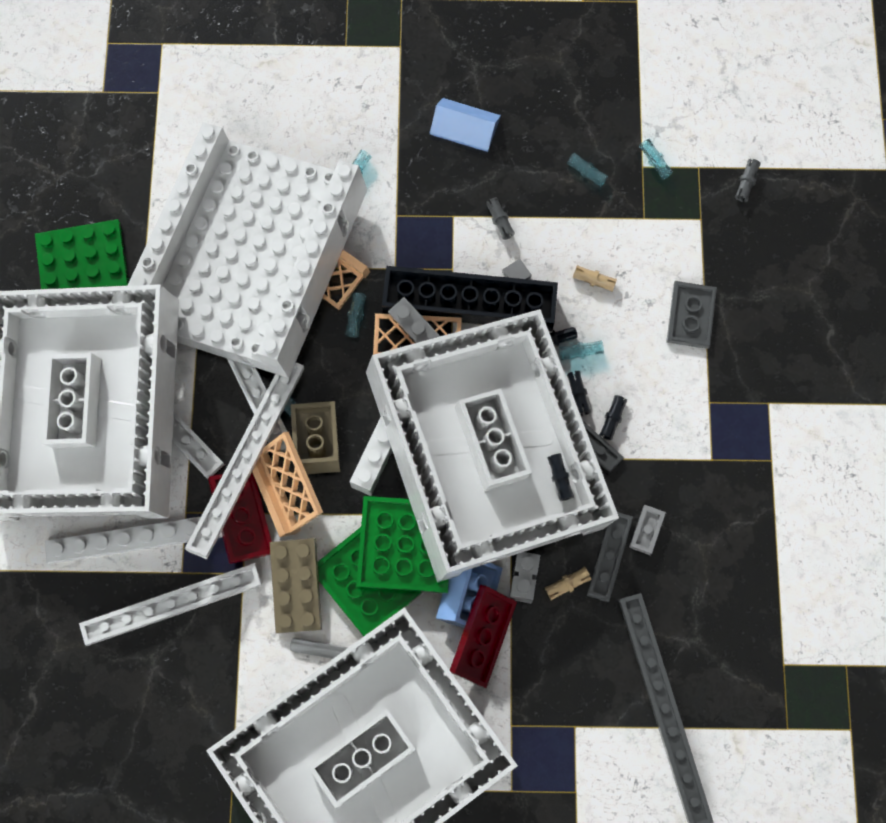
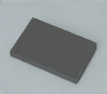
[666,281,717,349]

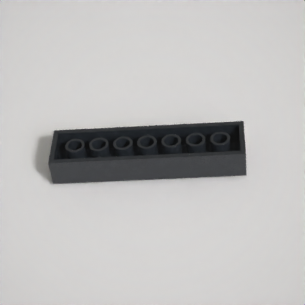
[382,266,558,331]

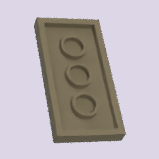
[270,538,322,633]

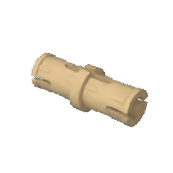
[573,265,617,292]
[545,567,591,601]

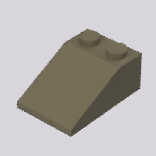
[291,401,340,474]

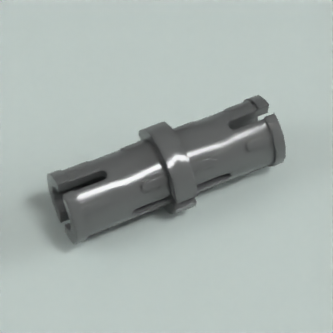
[735,159,761,202]
[486,197,515,240]

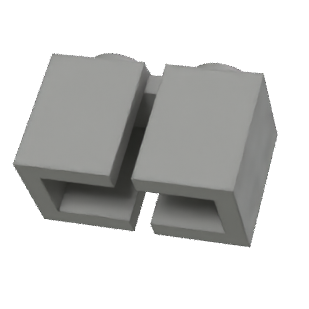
[509,552,540,603]

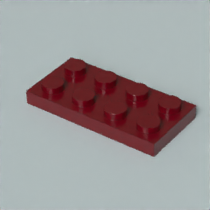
[208,472,272,564]
[450,585,517,689]

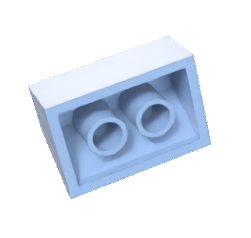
[436,563,502,628]

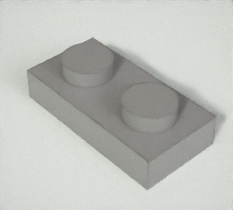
[629,505,666,555]

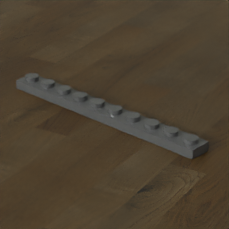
[618,593,714,823]

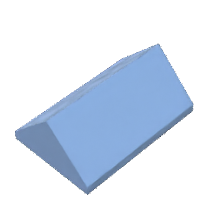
[430,98,501,152]

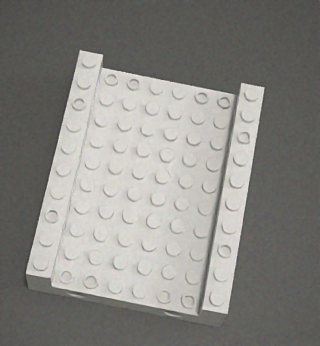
[127,122,367,378]
[0,284,179,521]
[366,309,619,583]
[206,607,518,823]

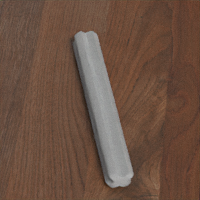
[290,638,354,659]

